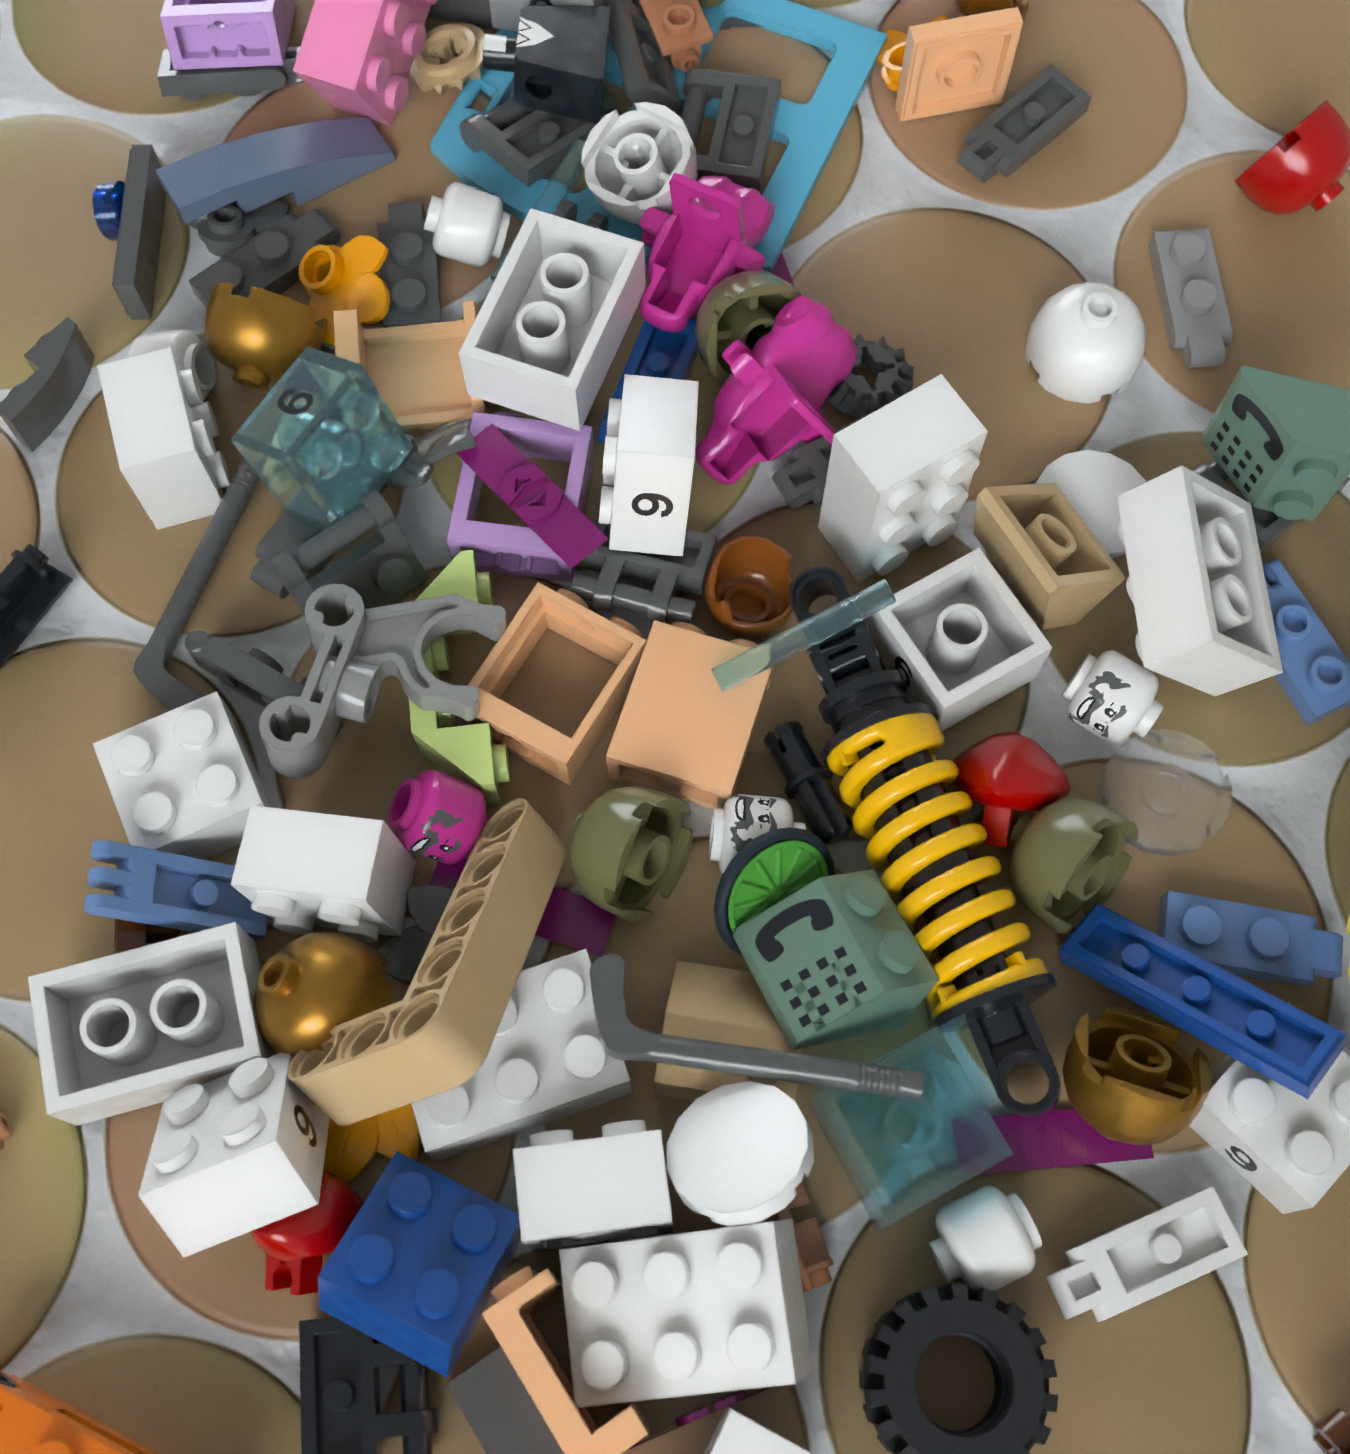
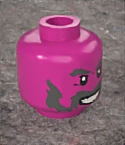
[388,770,490,865]

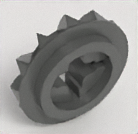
[827,333,914,419]

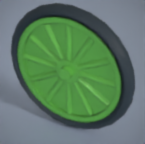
[714,827,835,955]

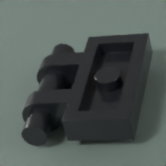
[299,1317,439,1454]

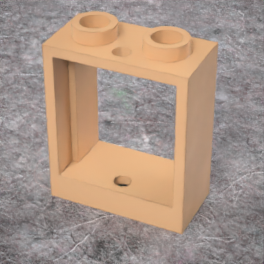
[461,582,646,786]

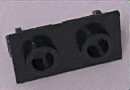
[0,544,73,669]

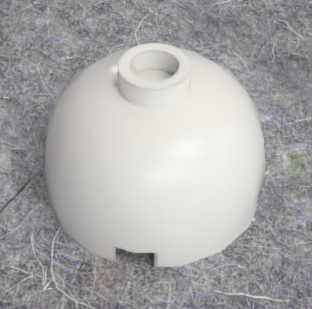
[581,102,697,225]
[1025,282,1147,404]

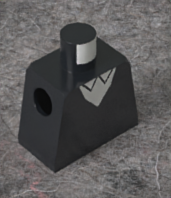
[483,6,610,124]

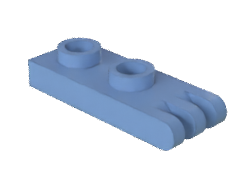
[1262,558,1350,725]
[84,840,267,941]

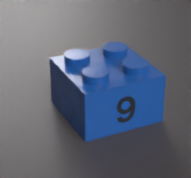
[318,1151,520,1377]

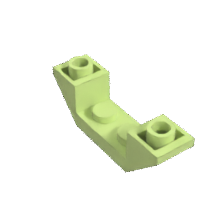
[409,550,510,806]

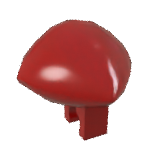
[953,732,1071,848]
[250,1171,364,1296]

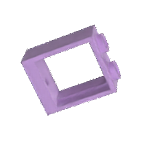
[160,0,296,70]
[446,412,595,582]

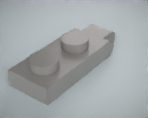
[1148,228,1233,368]

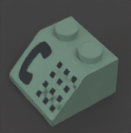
[1202,365,1350,522]
[732,869,939,1050]

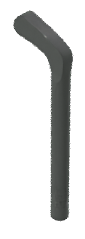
[133,442,272,711]
[590,954,924,1101]

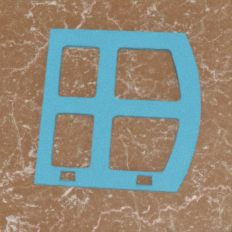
[430,0,888,273]

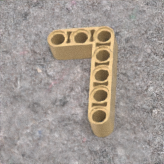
[287,798,567,1126]

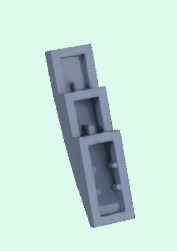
[155,117,395,224]

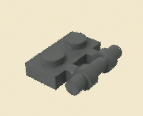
[570,511,717,624]

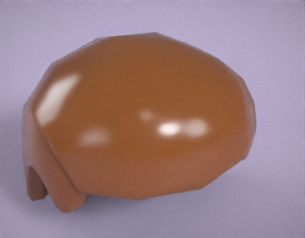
[705,535,794,637]

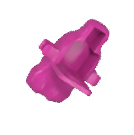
[639,173,775,333]
[695,296,859,485]

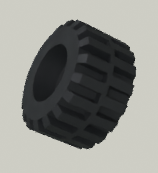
[859,1284,1059,1454]

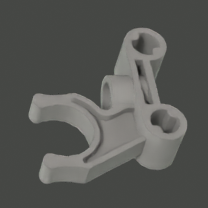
[259,584,506,778]

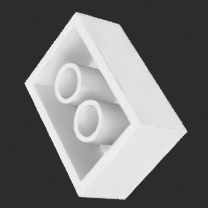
[458,208,646,431]
[818,374,988,582]
[1117,466,1283,697]
[28,922,277,1126]
[411,949,632,1162]
[559,1218,815,1408]

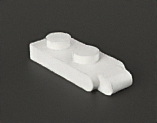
[1046,1186,1248,1322]

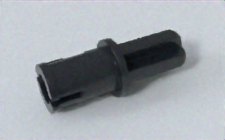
[764,721,853,846]

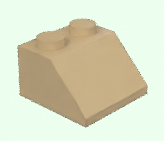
[974,483,1126,630]
[654,960,803,1101]

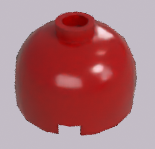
[1234,100,1350,215]

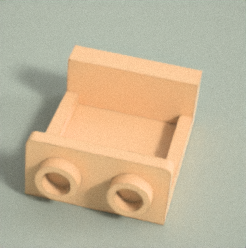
[333,300,497,443]
[606,620,776,809]
[482,1266,650,1454]

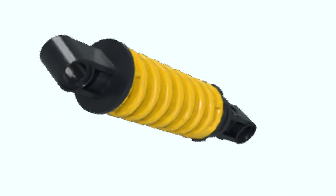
[789,567,1061,1118]

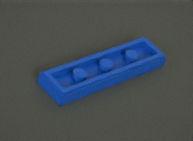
[1059,902,1347,1100]

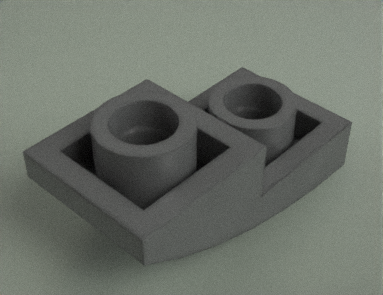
[0,317,95,452]

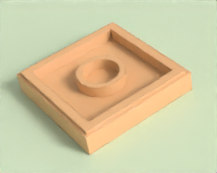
[895,7,1023,121]

